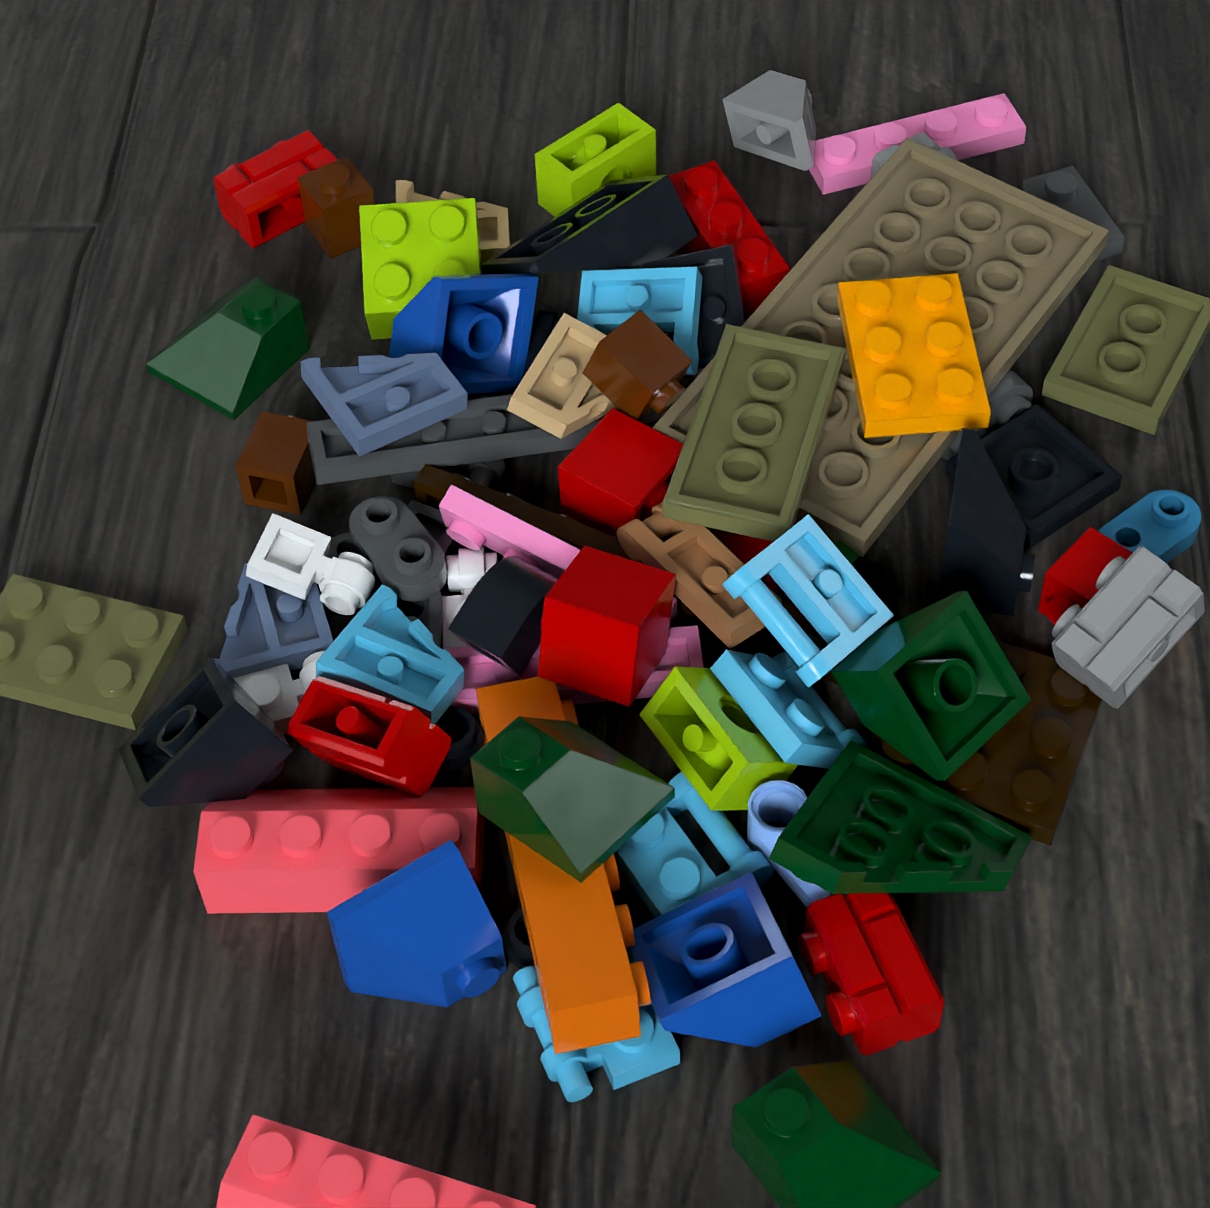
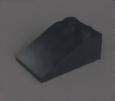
[481,174,698,275]

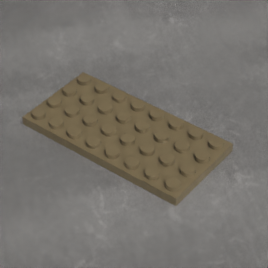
[653,138,1109,557]

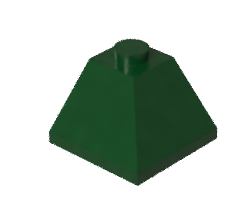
[146,278,310,420]
[831,591,1031,781]
[470,716,675,883]
[731,1060,941,1208]

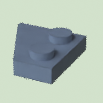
[300,353,468,457]
[214,563,333,678]

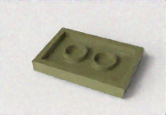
[1042,265,1210,435]
[0,574,188,730]

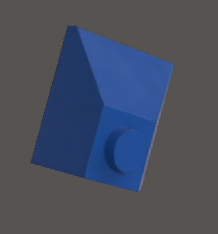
[389,274,539,394]
[326,840,507,1008]
[631,872,822,1047]

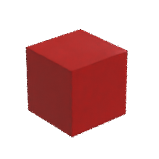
[558,408,683,536]
[537,545,676,707]

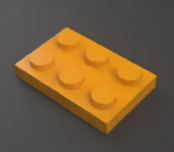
[837,273,991,438]

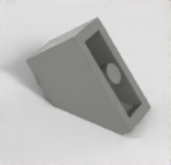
[722,70,816,171]

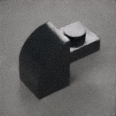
[448,556,559,676]

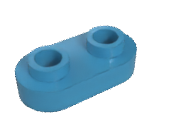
[1098,490,1201,563]

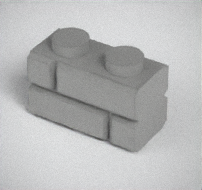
[1051,546,1205,709]

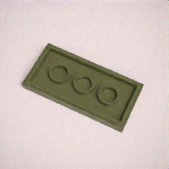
[662,324,846,542]

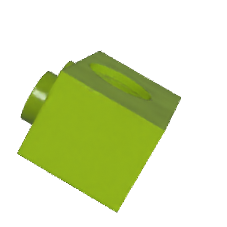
[535,103,656,217]
[639,666,798,811]

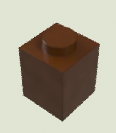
[297,157,375,259]
[583,310,692,421]
[235,411,316,515]

